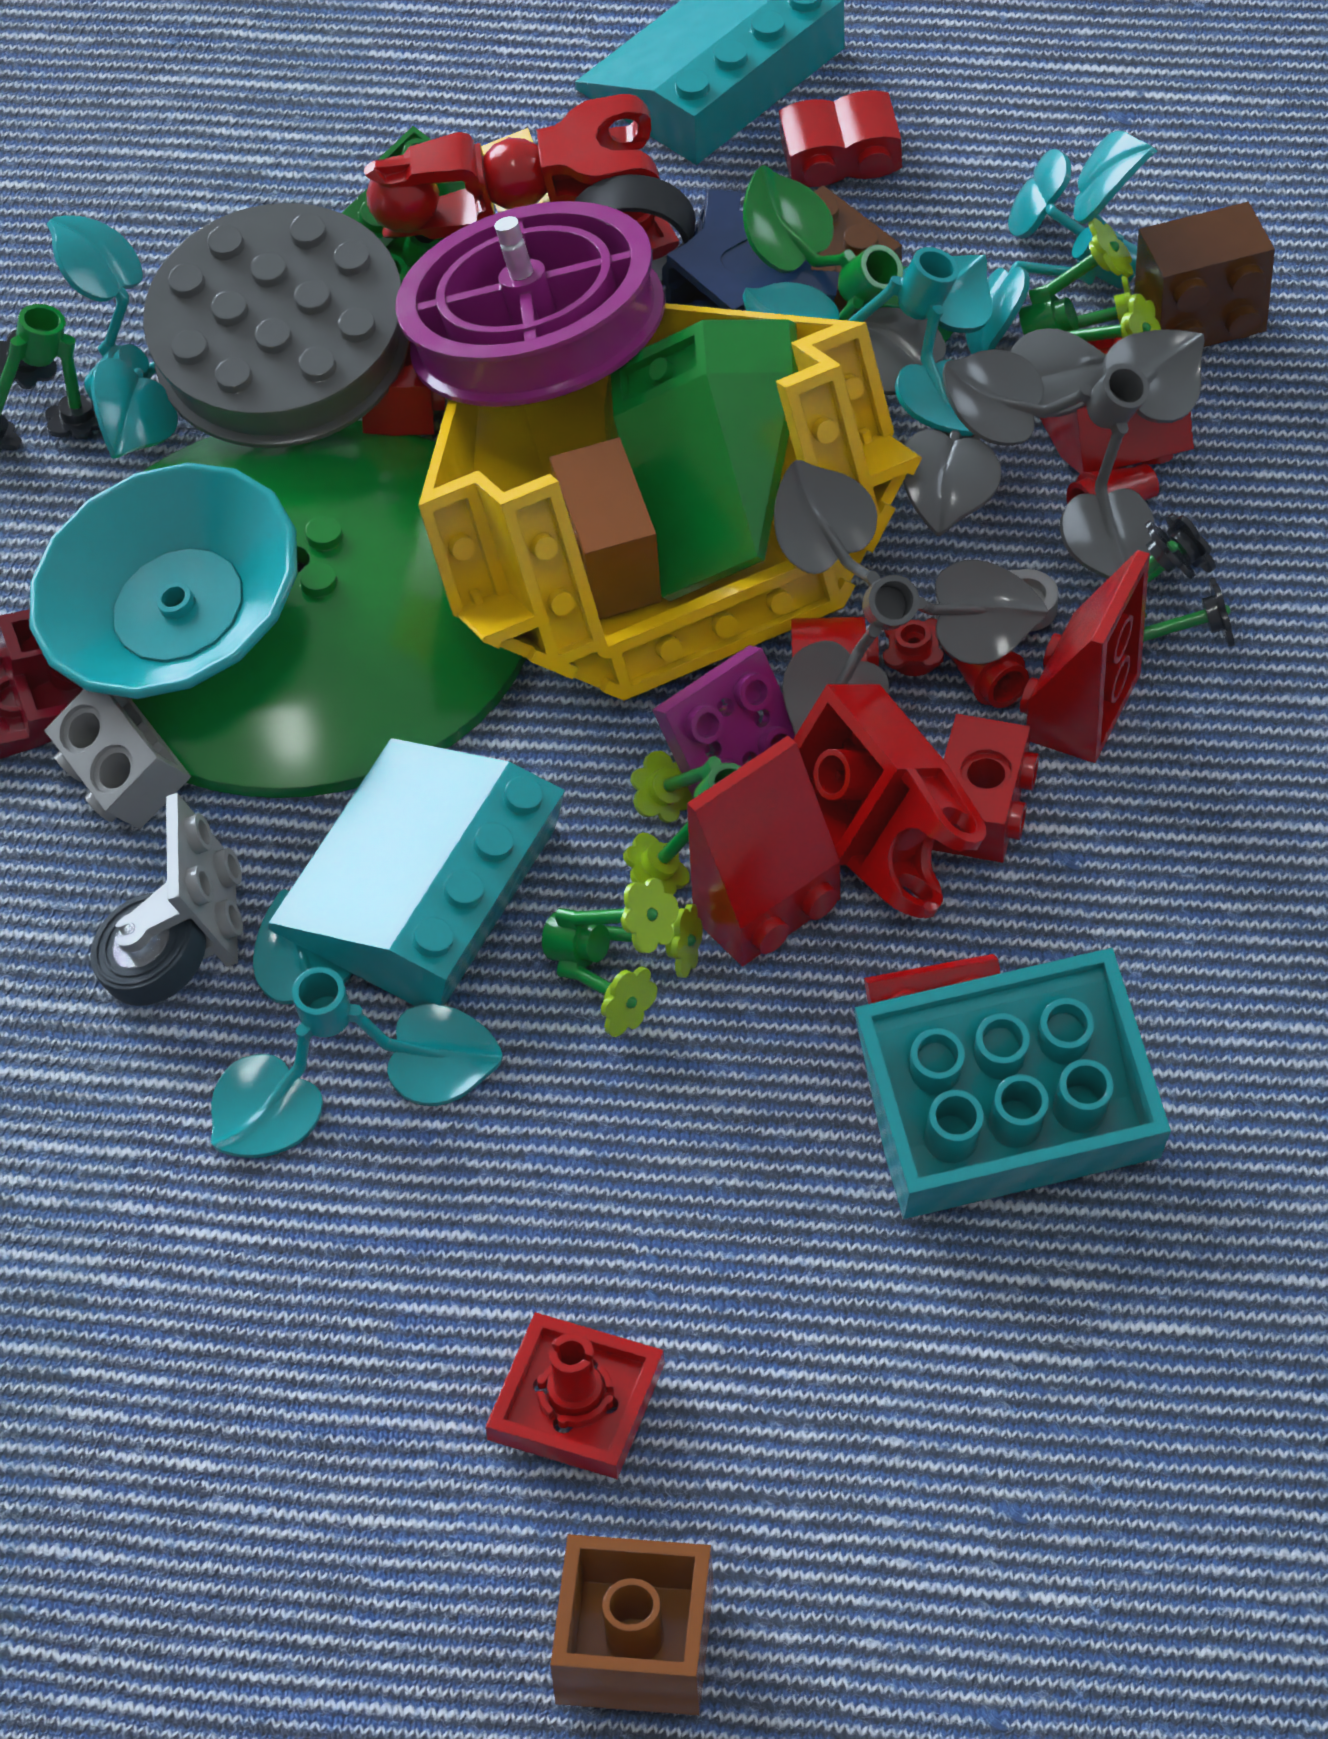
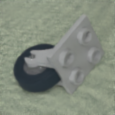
[90,793,243,1006]

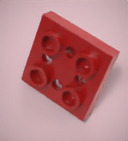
[485,1312,665,1479]

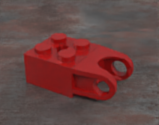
[793,684,987,919]

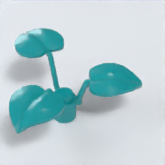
[965,131,1157,354]
[46,215,178,459]
[743,247,992,436]
[211,889,503,1158]

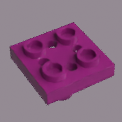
[652,645,795,799]

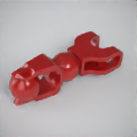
[364,94,660,239]

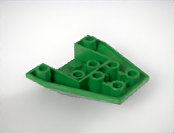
[604,319,798,601]

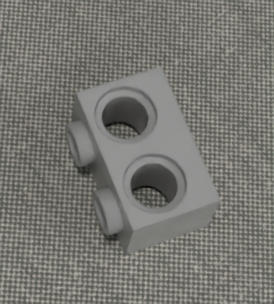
[44,689,191,829]

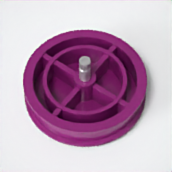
[395,201,665,407]

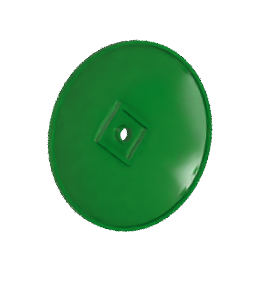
[132,420,527,798]

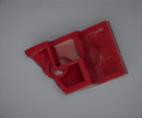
[0,609,132,759]

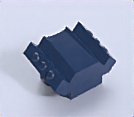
[662,189,839,311]

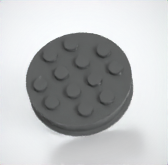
[143,203,410,448]

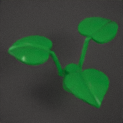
[743,165,953,343]

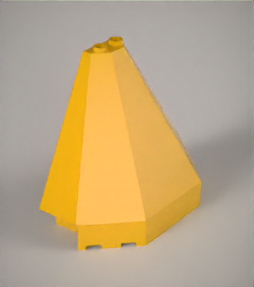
[418,303,922,701]

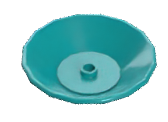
[29,462,297,699]

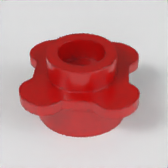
[883,618,944,676]

